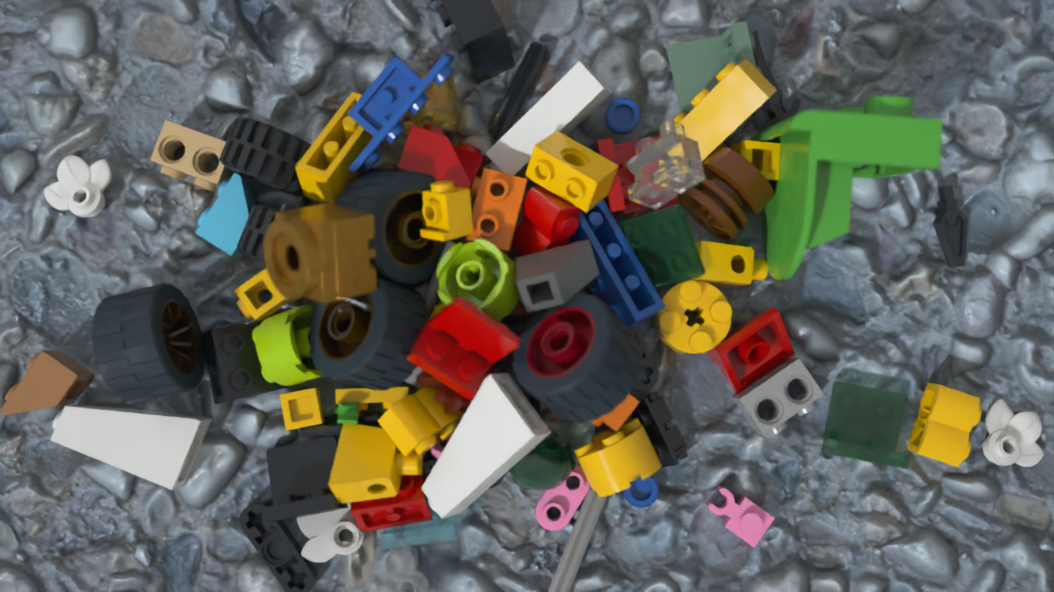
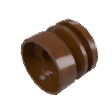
[675,146,774,243]

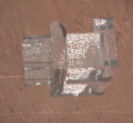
[626,120,705,210]

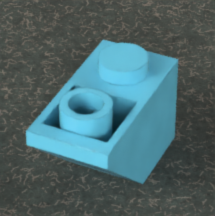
[195,173,255,259]

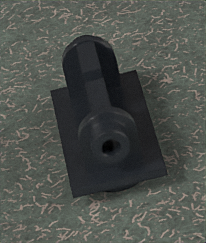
[631,391,688,468]

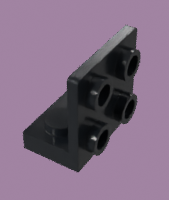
[200,320,295,405]
[261,436,348,523]

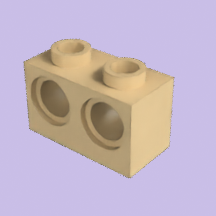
[150,120,235,192]

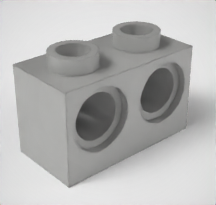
[732,358,824,436]

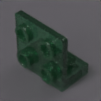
[619,204,705,287]
[821,381,910,469]

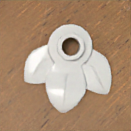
[44,155,112,217]
[983,399,1044,467]
[296,502,364,562]

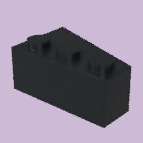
[430,0,515,84]

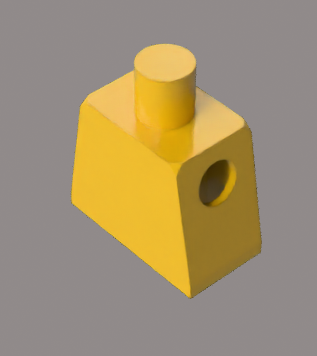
[676,241,768,287]
[328,424,423,503]

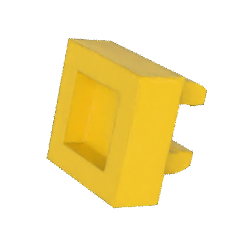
[279,387,325,431]

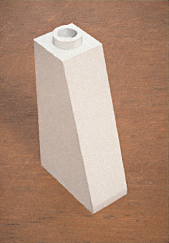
[485,61,613,177]
[421,373,551,519]
[50,404,212,490]

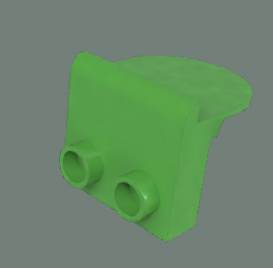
[750,96,943,280]

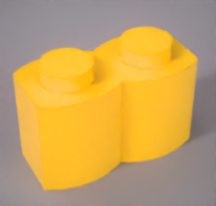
[378,381,464,457]
[907,383,982,467]

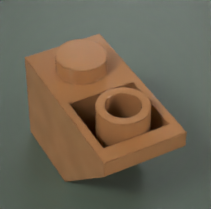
[0,351,93,415]

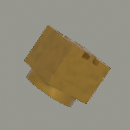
[264,204,377,304]

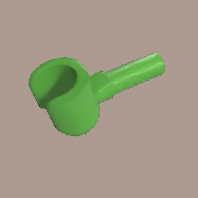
[334,401,359,424]

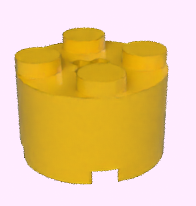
[653,280,732,354]
[574,417,662,497]

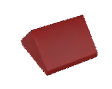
[707,307,795,394]

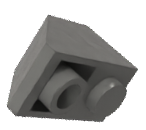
[516,239,599,313]

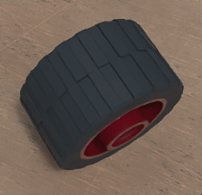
[513,292,643,423]

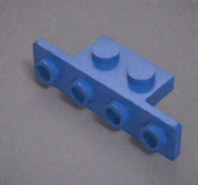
[347,53,455,174]

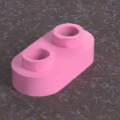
[535,462,590,531]

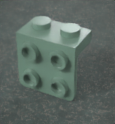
[667,21,762,114]

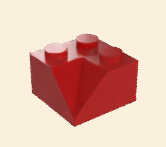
[398,124,486,202]

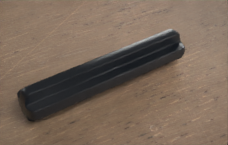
[488,42,548,140]

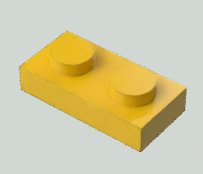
[335,386,413,410]

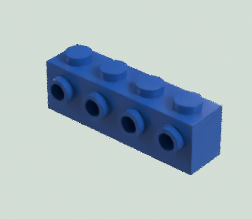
[569,199,665,329]

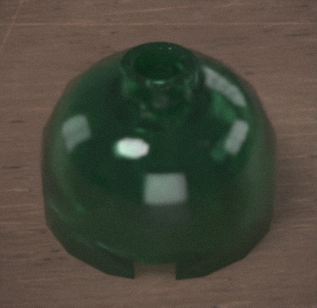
[508,428,579,491]

